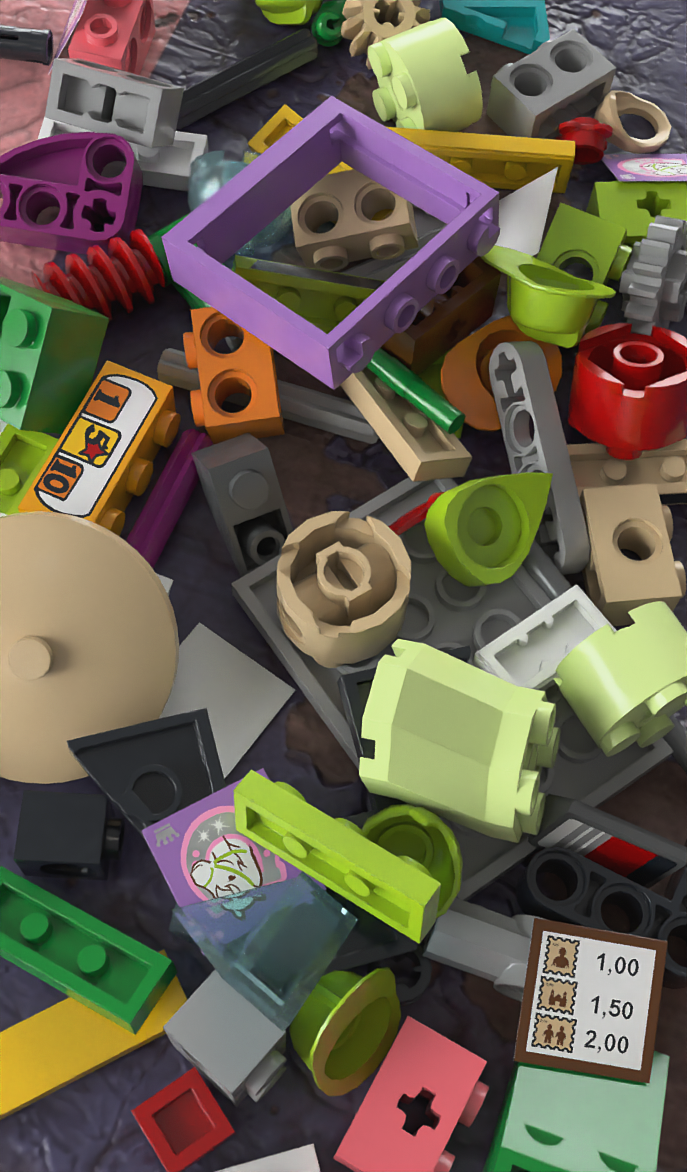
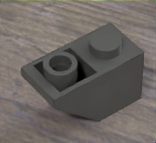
[191,432,293,577]

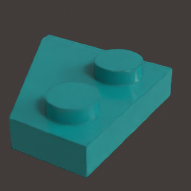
[439,0,550,54]

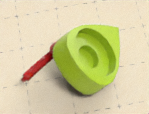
[388,472,553,587]

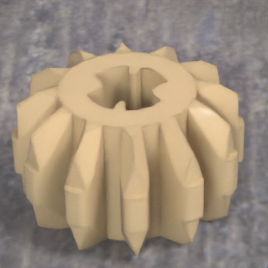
[341,0,430,70]

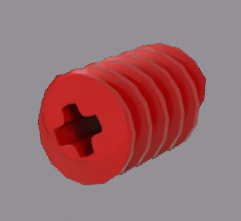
[31,229,165,321]

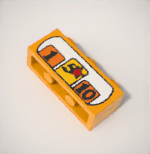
[18,360,181,536]

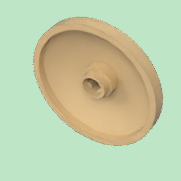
[0,511,179,784]

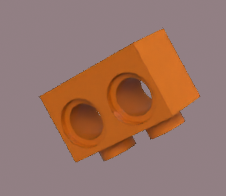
[183,307,285,445]

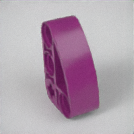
[0,132,143,255]

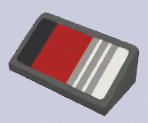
[528,794,687,888]

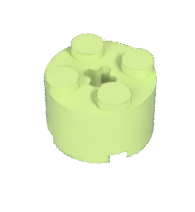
[368,18,483,132]
[554,601,687,757]

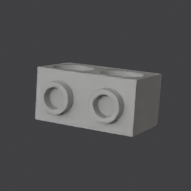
[486,29,616,139]
[45,58,184,148]
[163,967,287,1107]

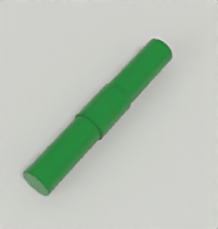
[366,347,466,434]

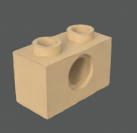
[579,483,686,626]

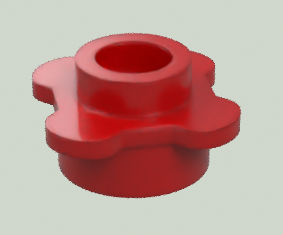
[555,117,613,165]

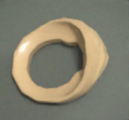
[594,90,671,154]

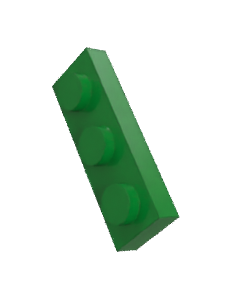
[0,866,177,1035]

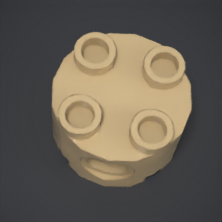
[277,511,411,668]

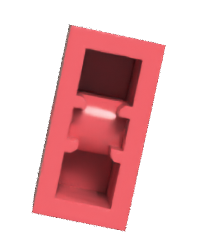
[333,1016,489,1172]

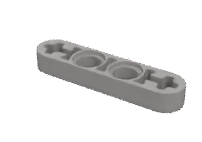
[489,341,590,575]

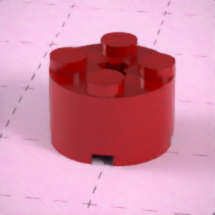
[568,323,687,460]

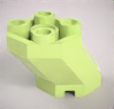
[359,639,561,843]

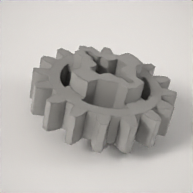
[619,215,687,335]

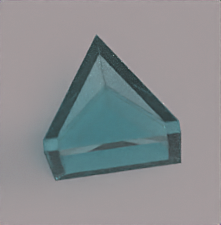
[171,871,358,1031]

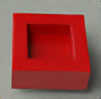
[131,1067,236,1172]

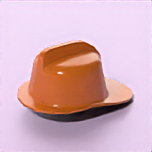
[441,315,562,431]

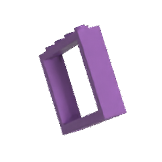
[161,96,501,390]

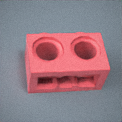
[68,0,156,75]

